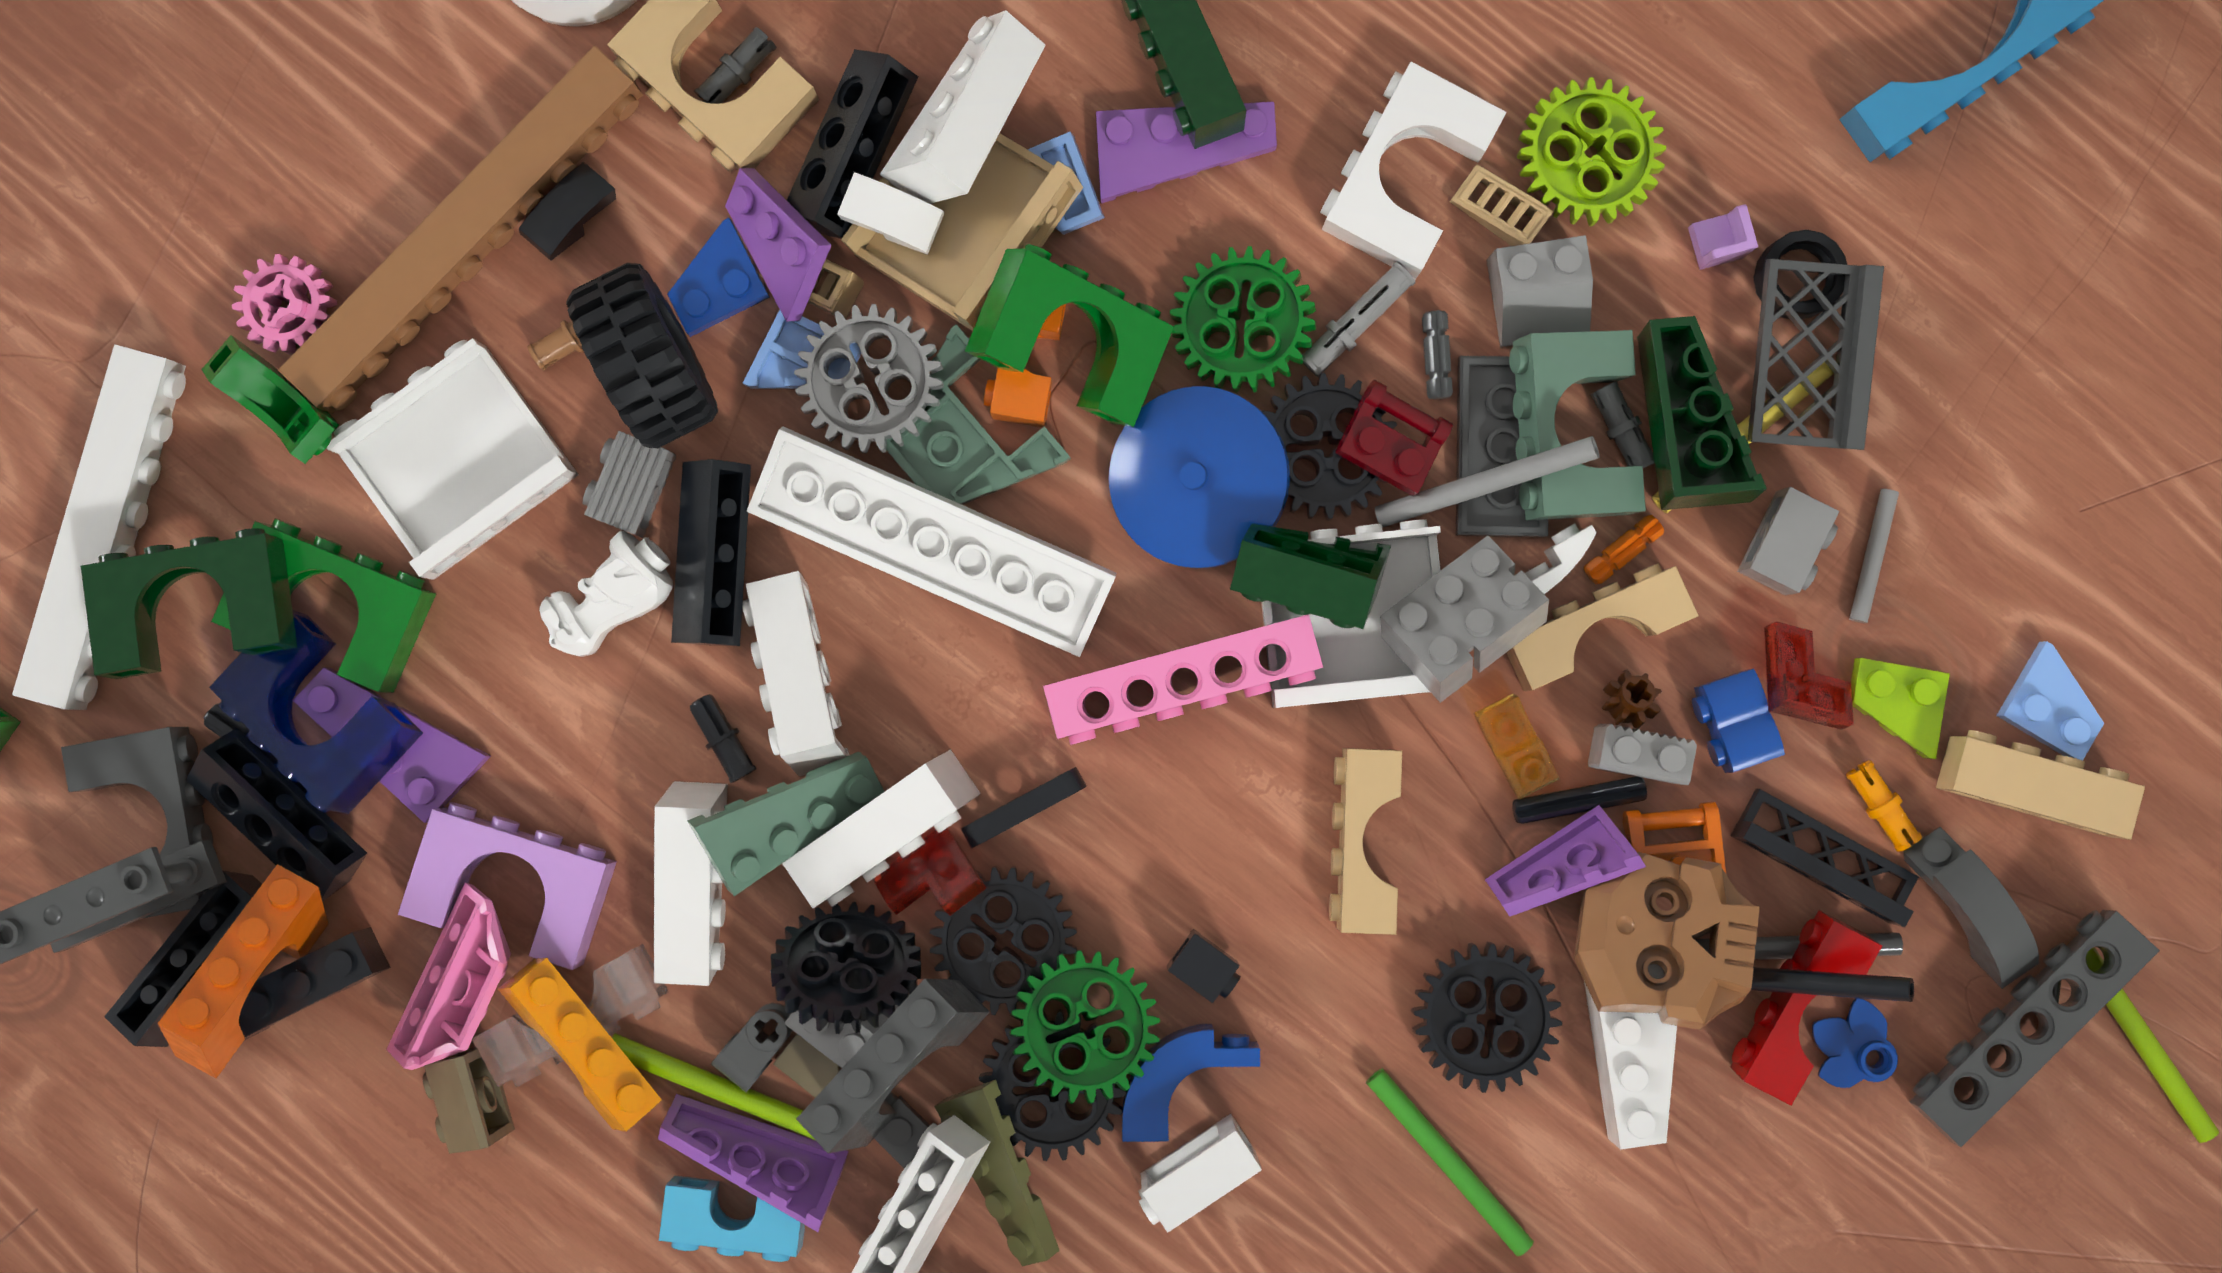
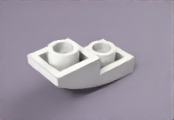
[837,172,944,255]
[1525,524,1597,594]

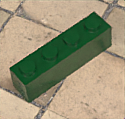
[1121,0,1246,149]

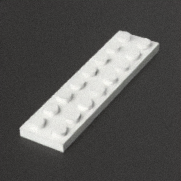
[746,426,1117,657]

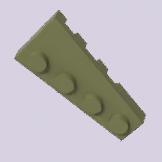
[934,1079,1060,1267]

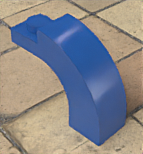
[1122,1024,1260,1142]

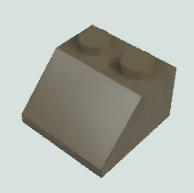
[423,1042,515,1154]

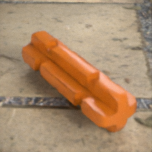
[1583,515,1665,585]

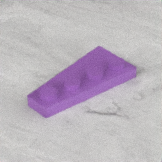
[1096,102,1277,204]
[293,667,491,823]
[658,1094,848,1232]

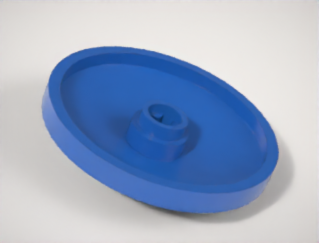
[1109,386,1290,568]

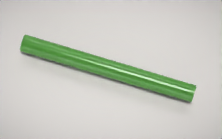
[1366,1068,1534,1256]

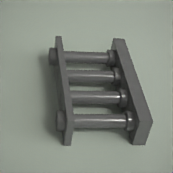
[0,840,227,964]

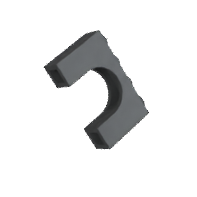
[61,727,213,918]
[796,979,990,1153]

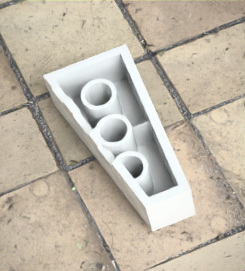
[880,10,1046,204]
[742,571,849,776]
[782,749,981,908]
[654,781,728,986]
[1584,964,1677,1149]

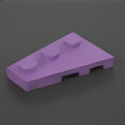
[725,168,831,322]

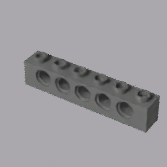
[1909,910,2160,1147]

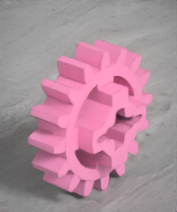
[232,254,337,355]

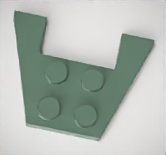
[886,324,1071,505]

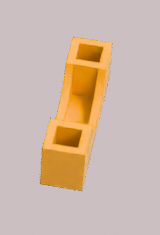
[498,958,662,1132]

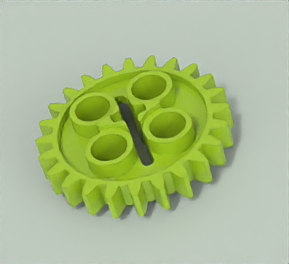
[1517,77,1666,226]

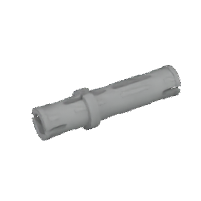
[1302,262,1416,378]

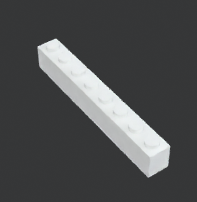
[12,344,186,710]

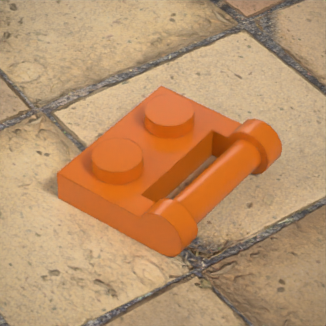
[1623,802,1726,873]

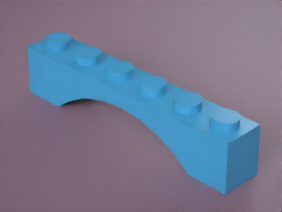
[1839,0,2104,162]

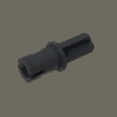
[690,694,757,783]

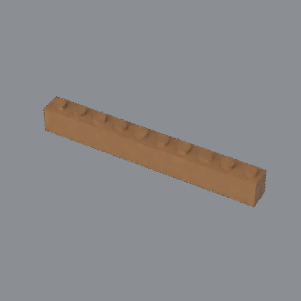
[278,45,643,414]

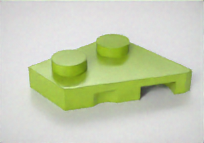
[1847,658,1950,759]

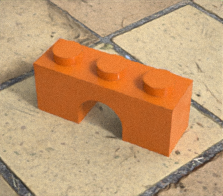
[984,304,1066,427]

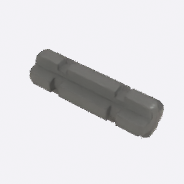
[1422,310,1453,400]

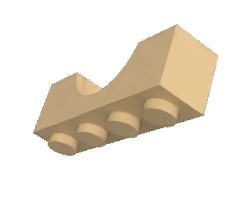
[1506,563,1698,691]
[1329,748,1402,935]

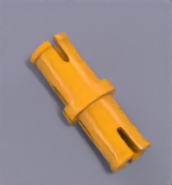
[1846,760,1922,852]

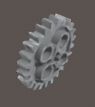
[794,304,944,454]

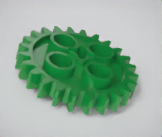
[1170,246,1316,394]
[1009,951,1160,1104]

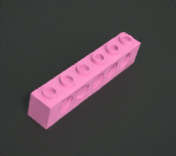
[1043,615,1323,745]

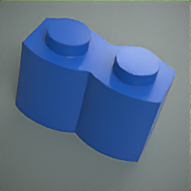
[1692,669,1785,773]

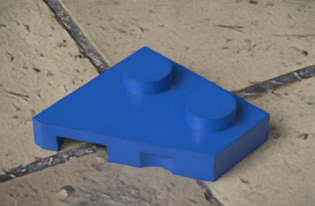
[667,218,770,337]

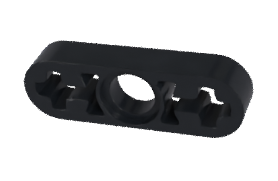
[961,767,1087,849]

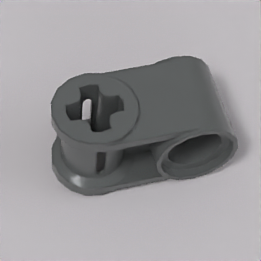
[711,1003,793,1092]

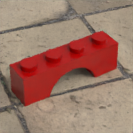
[1730,910,1882,1106]

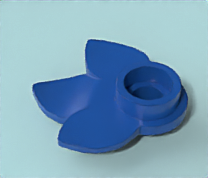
[1811,998,1898,1088]

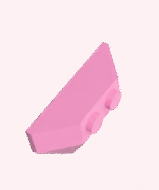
[386,883,511,1070]

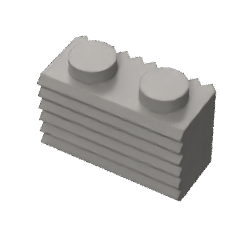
[583,431,676,538]
[1588,724,1697,785]

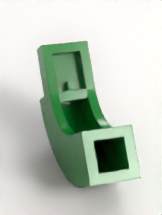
[201,335,339,464]

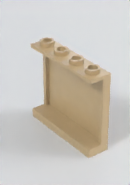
[841,133,1083,331]

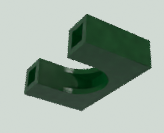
[81,528,297,679]

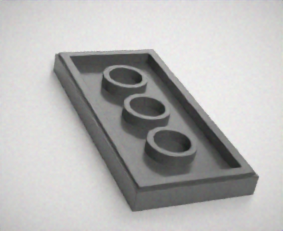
[1456,356,1548,537]

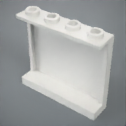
[327,338,579,580]
[1261,519,1441,708]

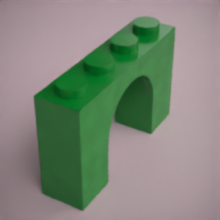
[965,244,1174,427]
[211,518,436,693]

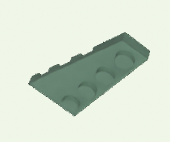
[687,752,885,896]

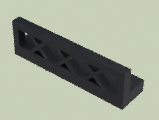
[1730,789,1919,927]

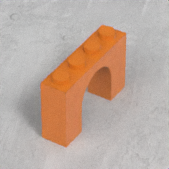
[157,864,329,1079]

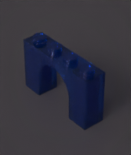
[209,609,423,814]

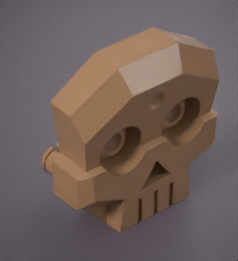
[1574,852,1760,1030]

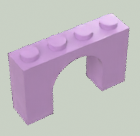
[398,802,617,970]

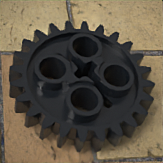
[1262,373,1397,521]
[930,866,1077,1015]
[770,902,921,1034]
[1411,942,1562,1093]
[979,1009,1127,1161]

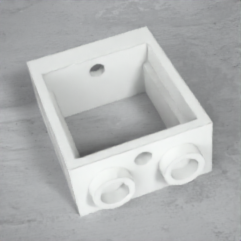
[1138,1114,1262,1233]

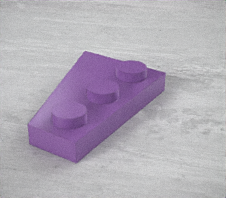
[1485,805,1646,916]

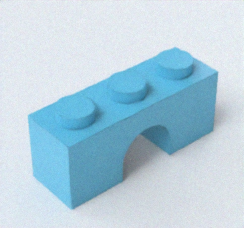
[659,1176,805,1262]

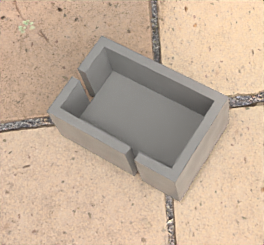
[1380,535,1549,703]

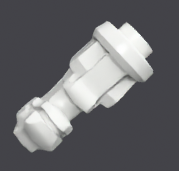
[539,531,673,657]

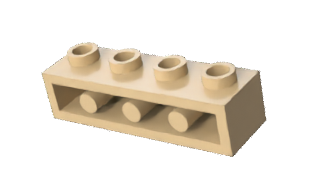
[1936,730,2145,840]

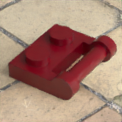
[1335,379,1453,496]

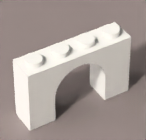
[1320,62,1506,280]

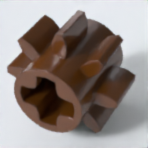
[1602,670,1662,729]

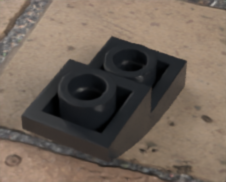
[519,162,616,261]

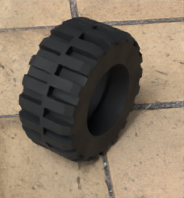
[566,263,718,449]

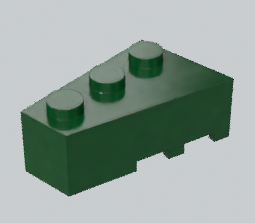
[1230,524,1391,629]

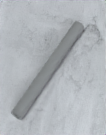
[1375,436,1600,528]

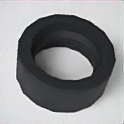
[1753,229,1847,319]

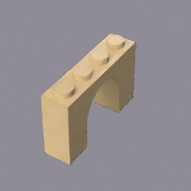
[607,0,819,173]

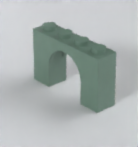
[1509,330,1646,521]

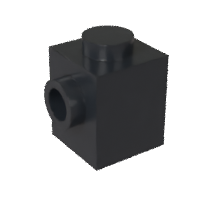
[1167,929,1241,1003]

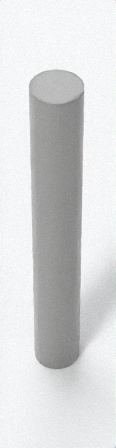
[1849,489,1899,623]

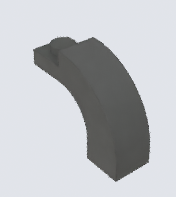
[1903,827,2039,989]

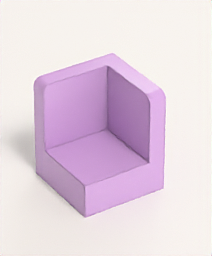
[1688,204,1758,270]

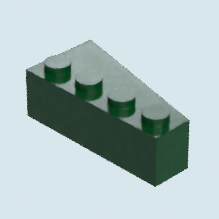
[1637,316,1767,510]

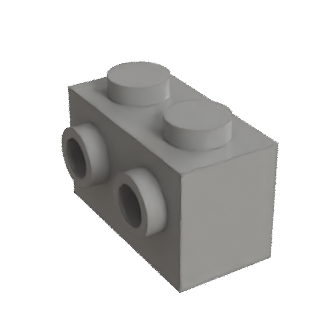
[1737,487,1840,596]

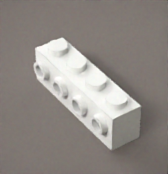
[852,1115,990,1273]

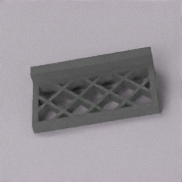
[1747,259,1884,450]

